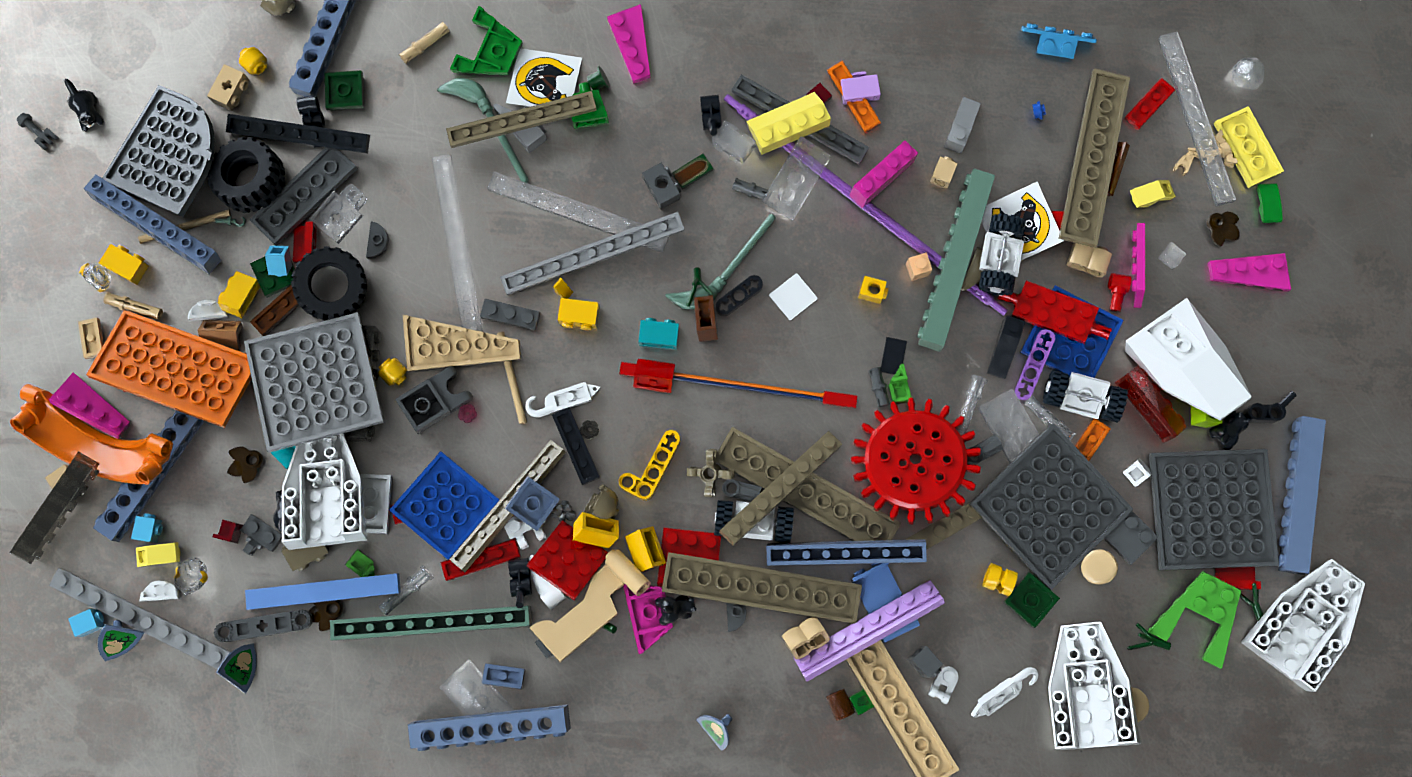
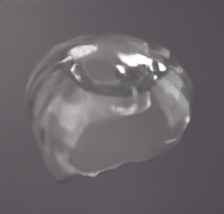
[1231,57,1265,90]

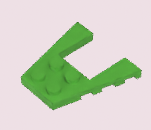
[1148,571,1241,669]

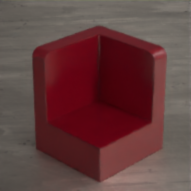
[212,520,243,544]

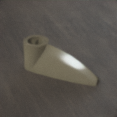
[961,247,983,291]

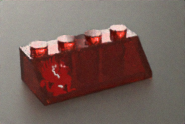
[1115,365,1187,443]

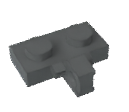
[240,514,282,556]

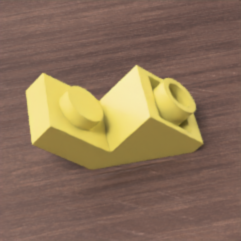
[1130,180,1176,208]
[136,542,180,567]

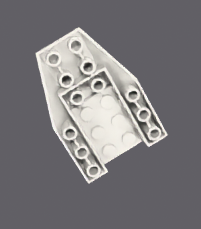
[1125,298,1252,421]
[282,433,367,550]
[1241,559,1365,692]
[1048,622,1141,750]

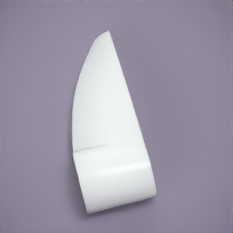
[529,555,567,610]

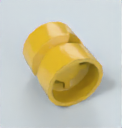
[982,563,1018,597]

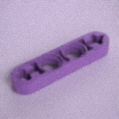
[1014,329,1055,400]

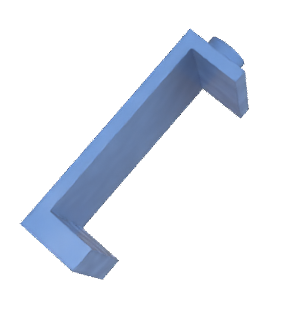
[851,563,920,643]

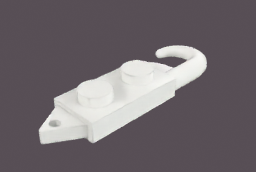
[526,382,600,417]
[971,667,1039,718]

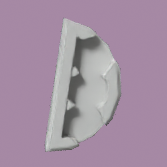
[188,300,228,321]
[139,580,181,602]

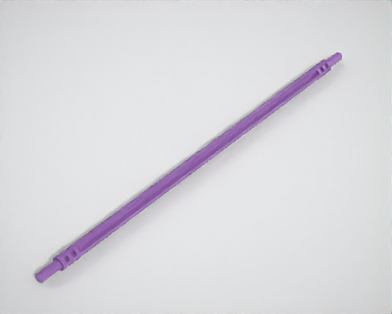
[724,94,1008,316]

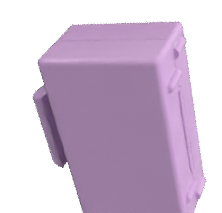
[840,71,881,105]

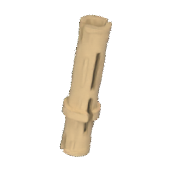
[399,22,450,64]
[103,292,163,320]

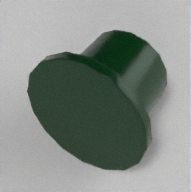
[587,66,610,90]

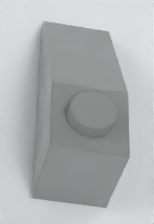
[944,97,981,154]
[493,104,547,153]

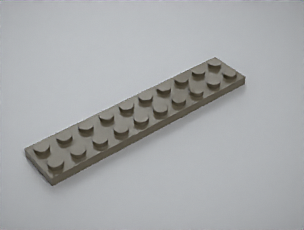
[1058,68,1130,248]
[716,427,901,541]
[662,552,862,624]

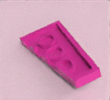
[607,4,651,84]
[1132,223,1145,308]
[1208,253,1291,291]
[49,372,130,439]

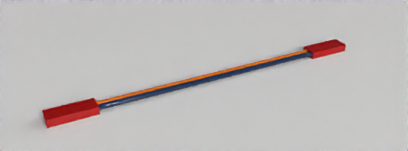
[619,362,857,409]

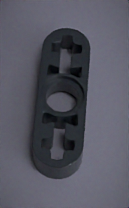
[716,275,763,316]

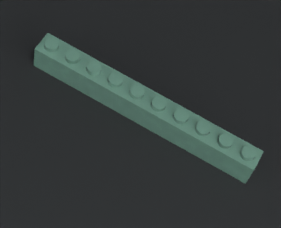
[917,168,995,352]
[330,606,532,641]

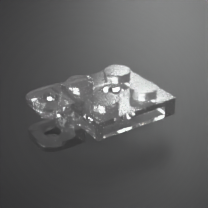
[309,184,367,244]

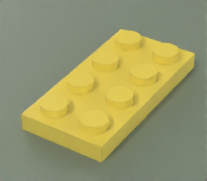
[1213,106,1284,188]

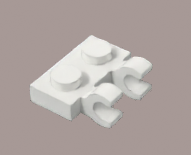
[504,516,547,550]

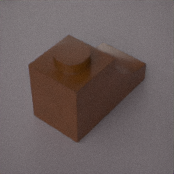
[694,295,718,342]

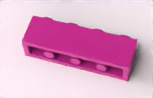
[849,141,918,208]

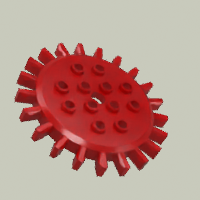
[851,398,981,525]

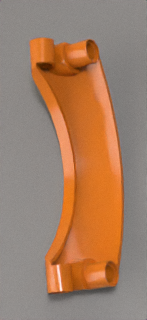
[10,384,173,485]

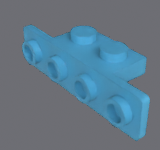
[1021,23,1097,59]

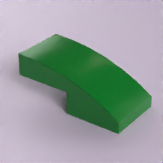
[1256,183,1283,223]

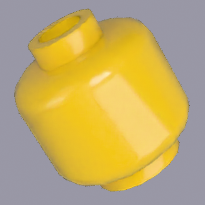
[239,47,267,75]
[378,358,407,386]

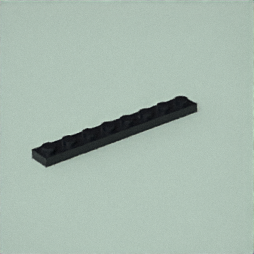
[226,114,370,154]

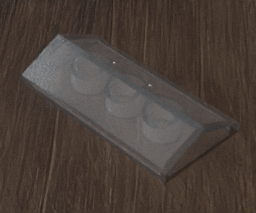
[762,136,831,221]
[440,660,515,746]

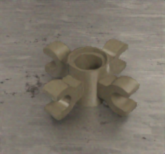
[687,449,735,497]

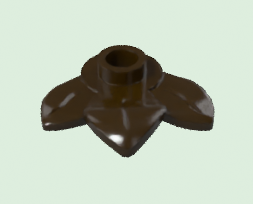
[1206,211,1240,247]
[227,447,264,483]
[305,600,344,631]

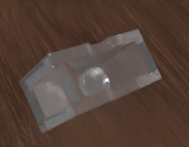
[712,120,756,164]

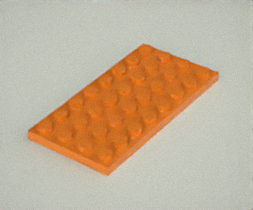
[86,310,252,428]

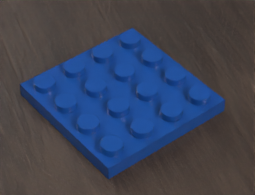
[1020,285,1124,378]
[389,451,499,560]

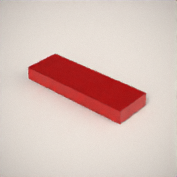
[1124,78,1176,130]

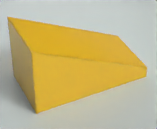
[553,278,573,299]

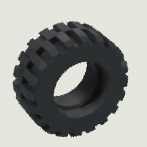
[207,137,285,213]
[291,246,367,321]

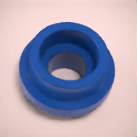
[1032,101,1046,120]

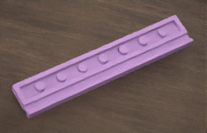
[793,580,945,682]

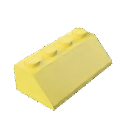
[746,92,831,155]

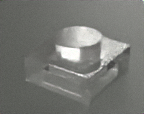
[1158,242,1186,270]

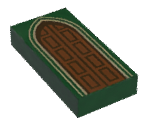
[672,153,713,190]

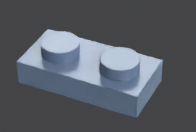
[482,664,525,689]

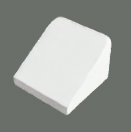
[1123,458,1152,487]

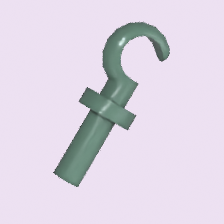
[215,216,246,227]

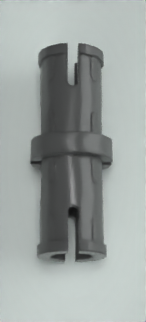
[732,178,771,202]
[869,367,890,407]

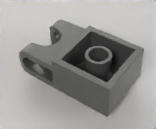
[395,366,473,434]

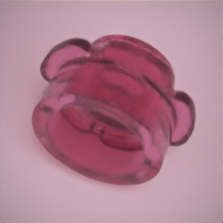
[458,404,477,423]

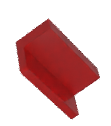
[292,222,317,263]
[633,359,675,393]
[1215,567,1261,590]

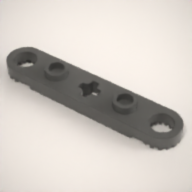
[214,610,313,642]

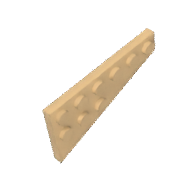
[403,315,521,372]

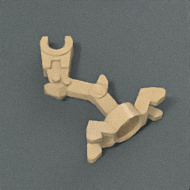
[1173,130,1238,176]

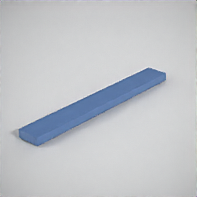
[245,573,401,610]

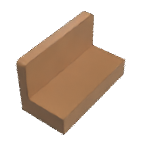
[198,320,242,351]

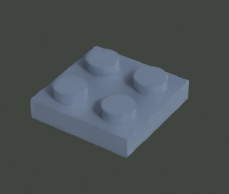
[505,476,560,531]

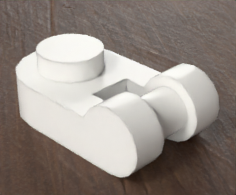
[928,666,958,704]

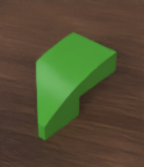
[888,364,912,404]
[345,549,375,577]

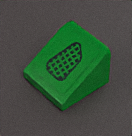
[849,689,874,716]

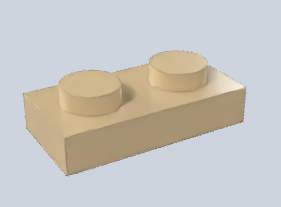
[78,318,104,359]

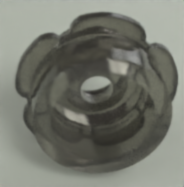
[580,420,599,439]

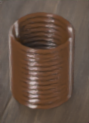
[826,689,855,721]

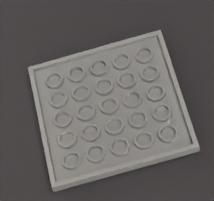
[244,312,384,453]

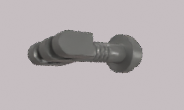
[17,113,58,151]

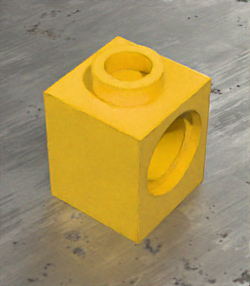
[858,276,889,304]

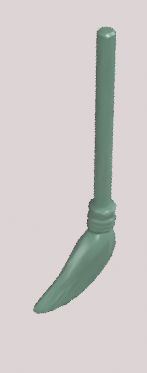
[437,78,529,184]
[665,214,776,309]

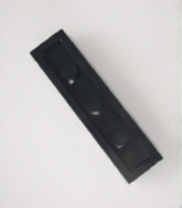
[552,407,600,486]

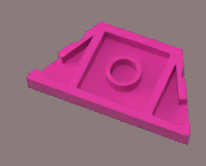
[623,585,673,654]

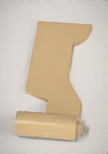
[529,549,651,663]

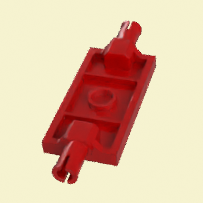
[998,281,1112,344]

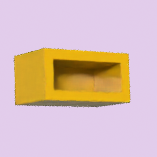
[98,244,149,285]
[218,271,261,318]
[558,298,600,331]
[573,512,619,548]
[625,526,666,572]

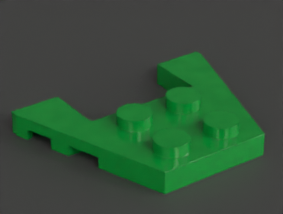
[450,6,523,75]

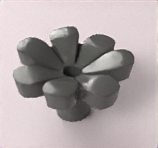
[551,500,576,522]

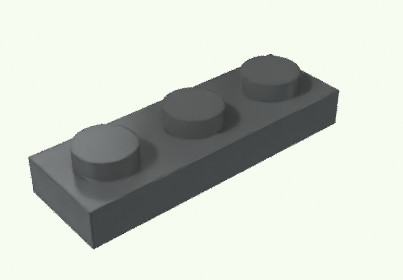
[480,299,540,331]

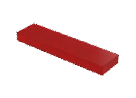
[440,538,521,581]

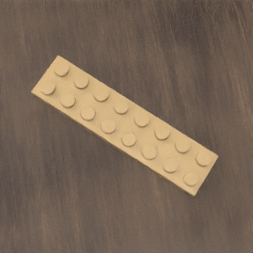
[846,640,959,777]

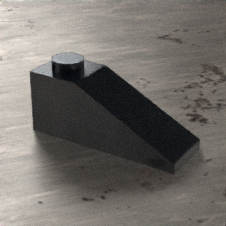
[987,315,1026,379]

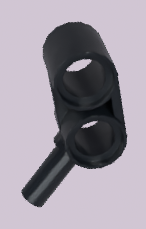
[297,95,325,149]
[700,95,722,136]
[1243,391,1297,423]
[508,558,532,608]

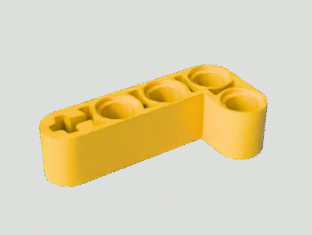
[619,430,680,501]

